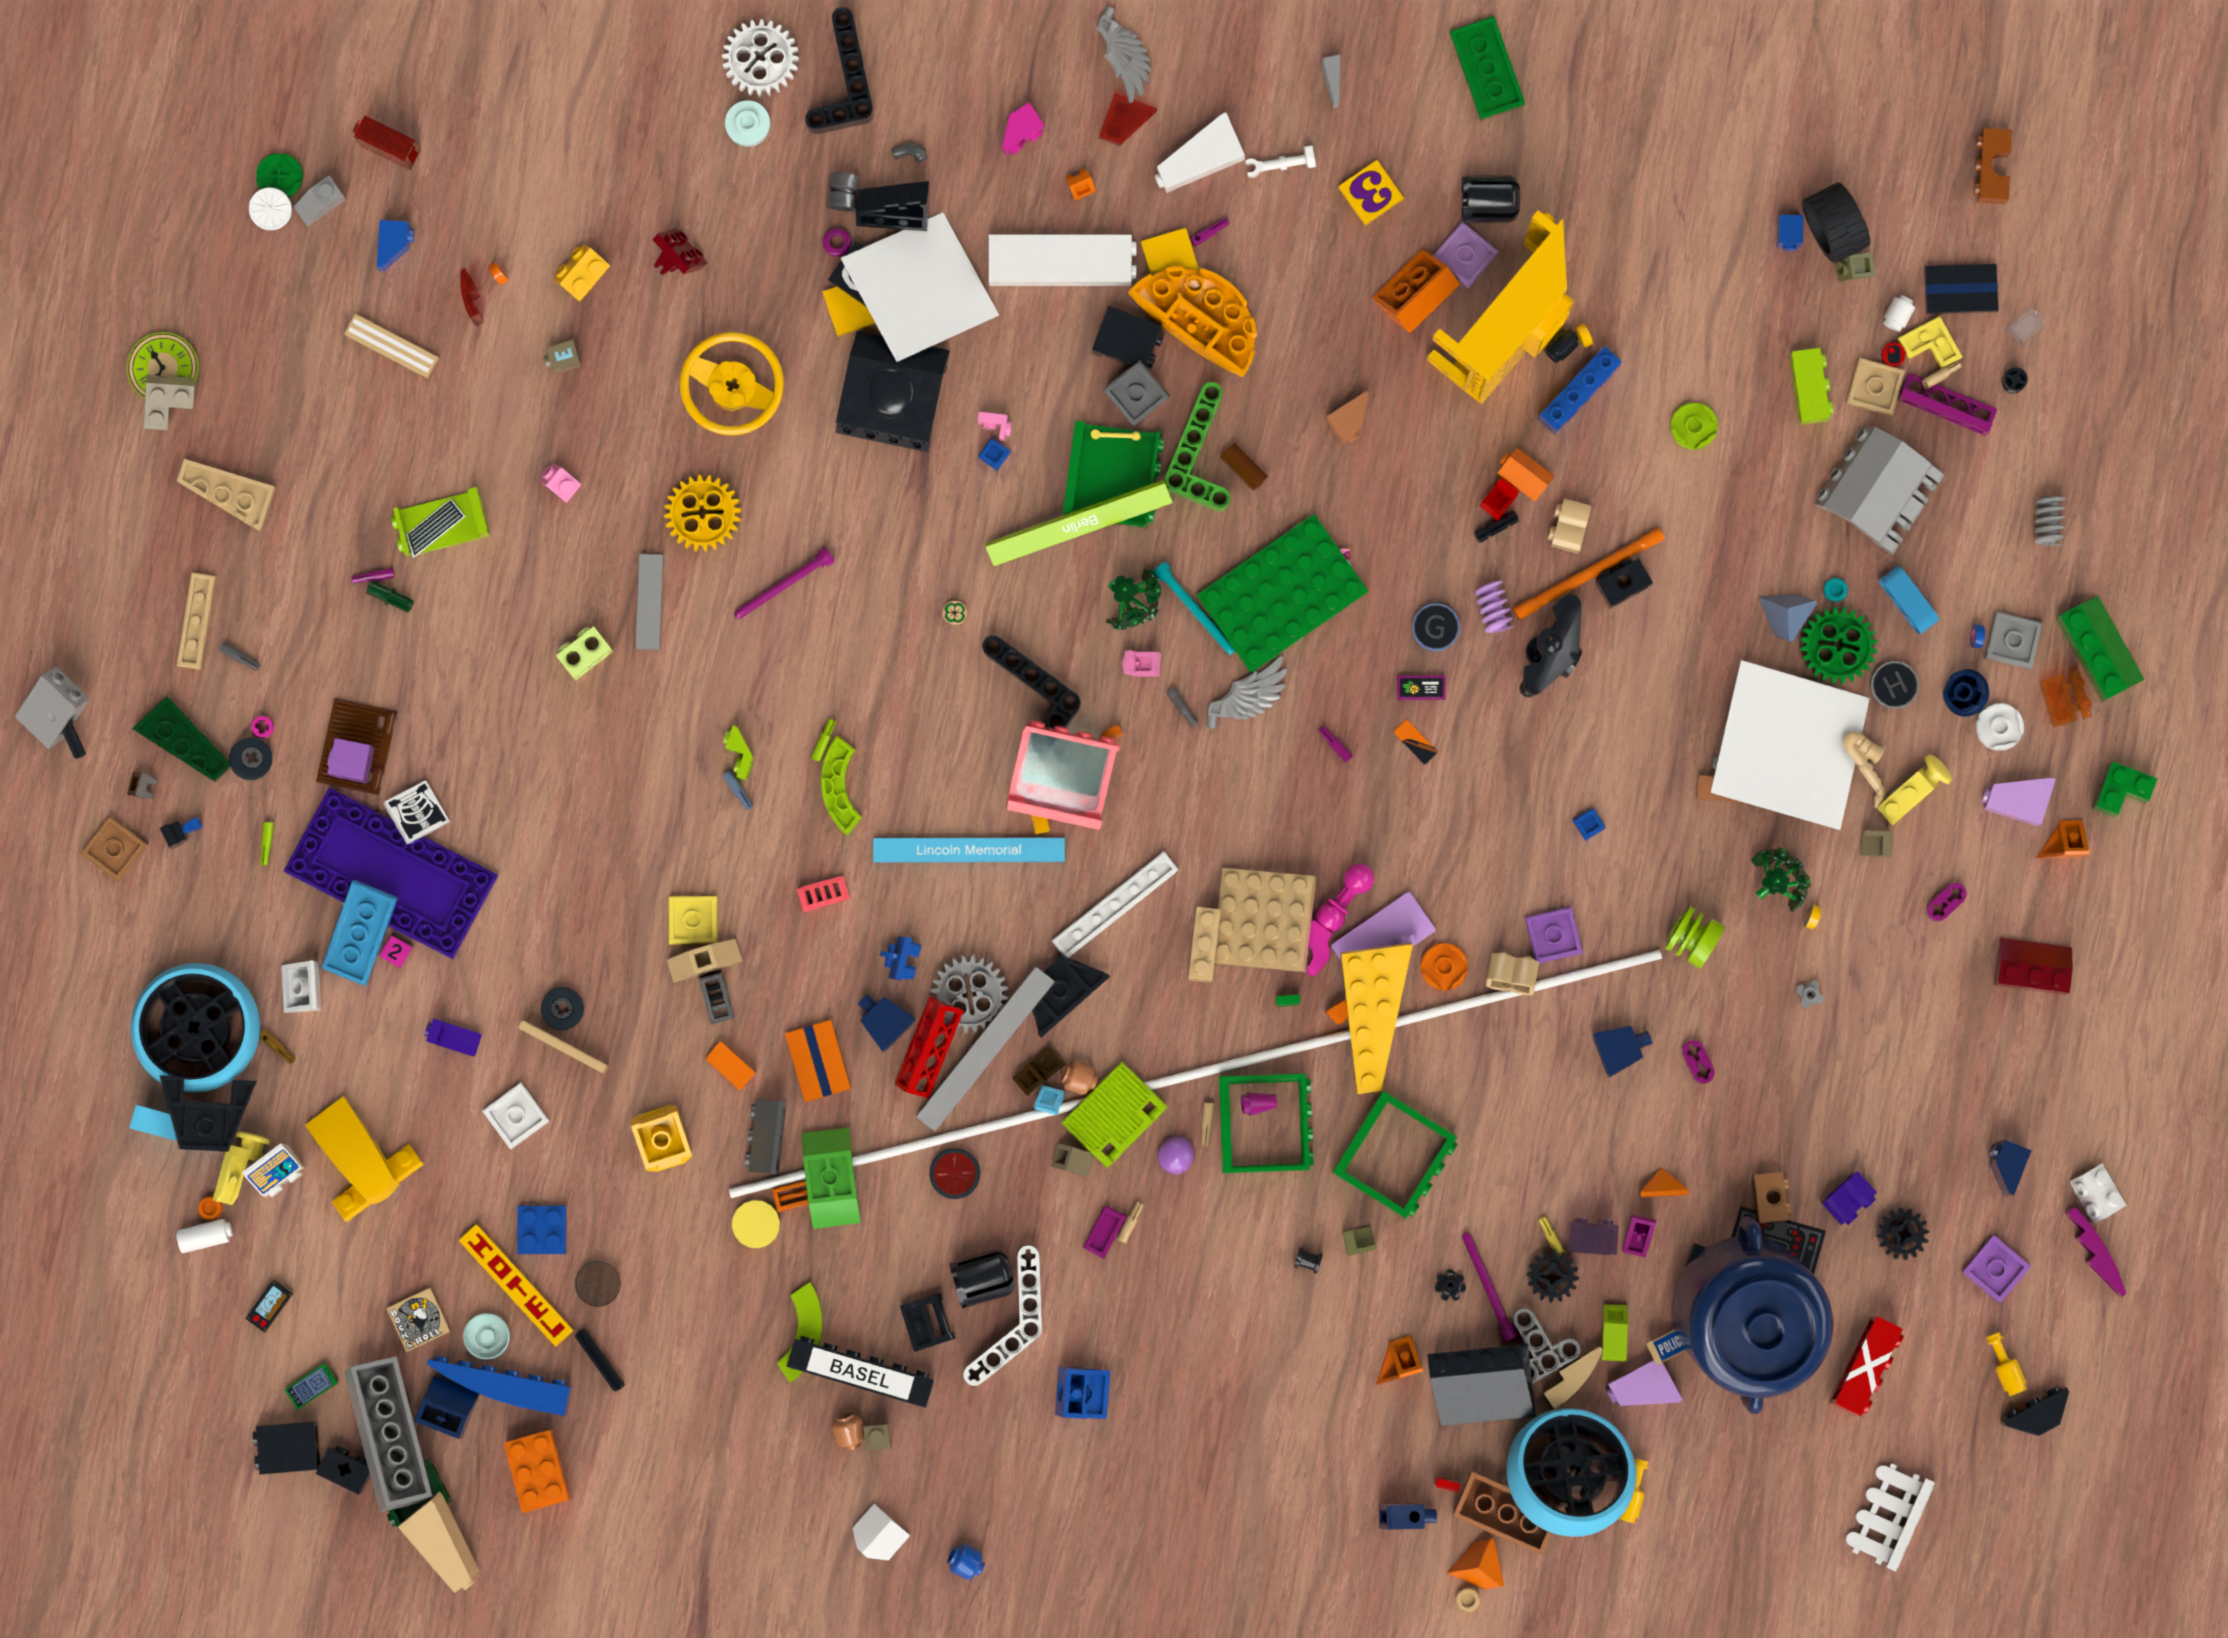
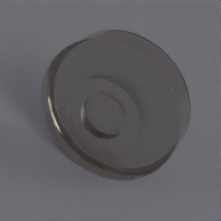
[575,1261,621,1307]

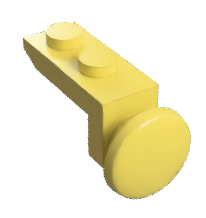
[1877,754,1952,826]
[213,1131,270,1205]

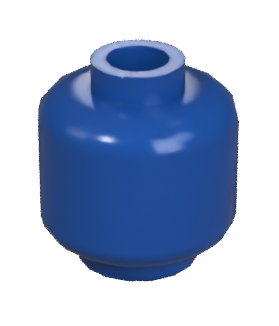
[947,1544,985,1580]

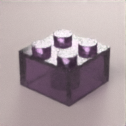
[1565,1218,1619,1256]

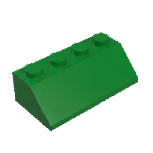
[2056,596,2145,702]

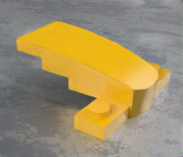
[305,1096,424,1222]

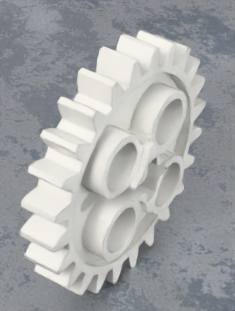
[722,19,799,97]

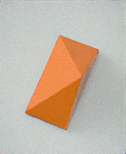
[1639,1168,1689,1198]

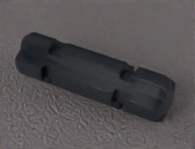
[1474,511,1519,543]

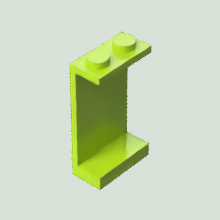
[391,487,490,557]

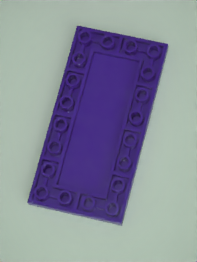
[283,788,499,960]

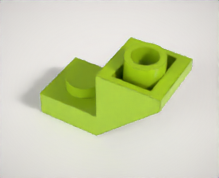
[723,726,754,782]
[1602,1304,1628,1361]

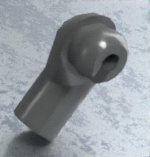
[891,142,927,163]

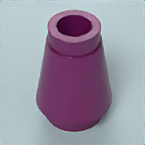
[1240,1092,1277,1116]

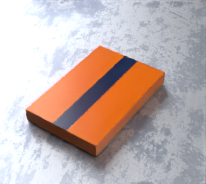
[785,1020,851,1103]

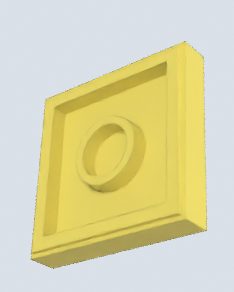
[669,896,717,945]

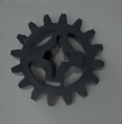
[1876,1208,1930,1260]
[1527,1250,1579,1303]

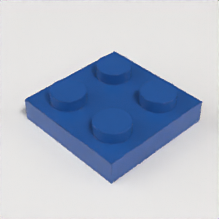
[517,1206,567,1254]

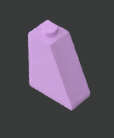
[1981,778,2056,827]
[1606,1359,1682,1406]

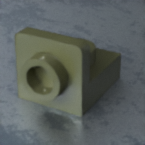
[1836,253,1875,282]

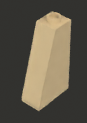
[398,1491,479,1593]

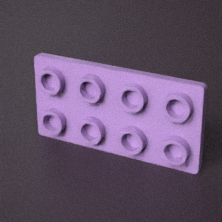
[1331,892,1436,960]

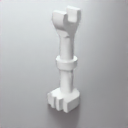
[1245,145,1316,178]

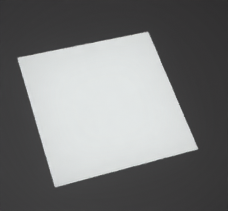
[1711,660,1870,830]

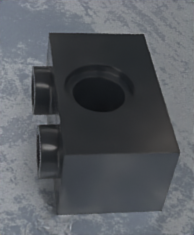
[1596,558,1653,609]

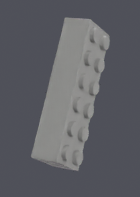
[344,1357,432,1512]

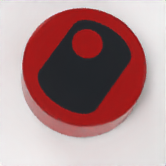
[1881,343,1906,367]

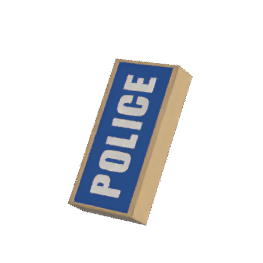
[1646,1329,1686,1365]

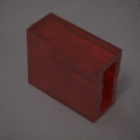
[353,115,421,171]

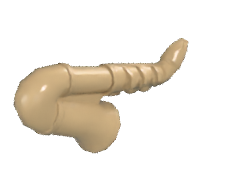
[1843,730,1885,808]

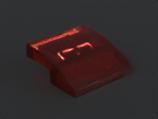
[460,268,484,326]

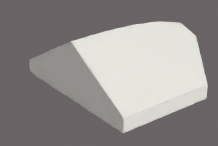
[852,1504,910,1560]

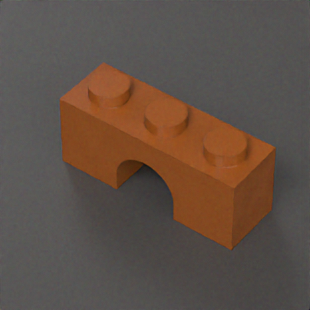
[1973,128,2012,204]

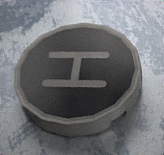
[1870,661,1919,709]

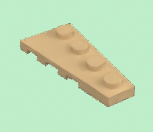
[177,459,276,532]

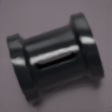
[1294,1247,1323,1274]

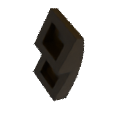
[1012,1046,1066,1096]

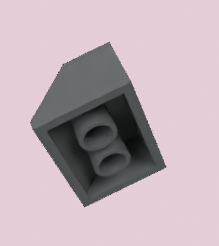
[745,1100,787,1175]

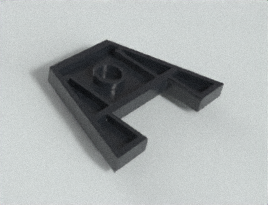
[159,1075,257,1152]

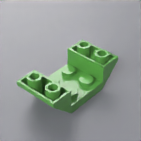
[801,1127,861,1229]

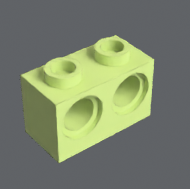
[556,626,613,680]

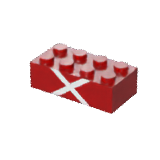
[1830,1316,1904,1417]

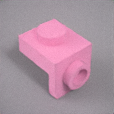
[539,463,582,503]
[1122,650,1161,677]

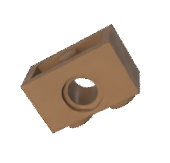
[1752,1172,1792,1224]

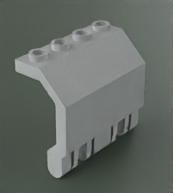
[1814,426,1945,555]

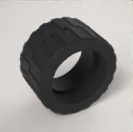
[1802,182,1871,263]

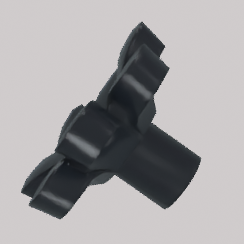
[1434,1269,1466,1301]

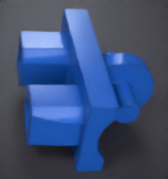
[879,936,921,980]

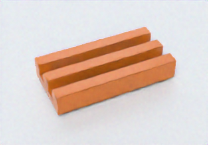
[771,1180,809,1212]

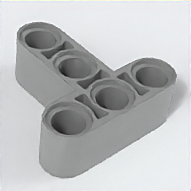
[1512,1309,1580,1383]

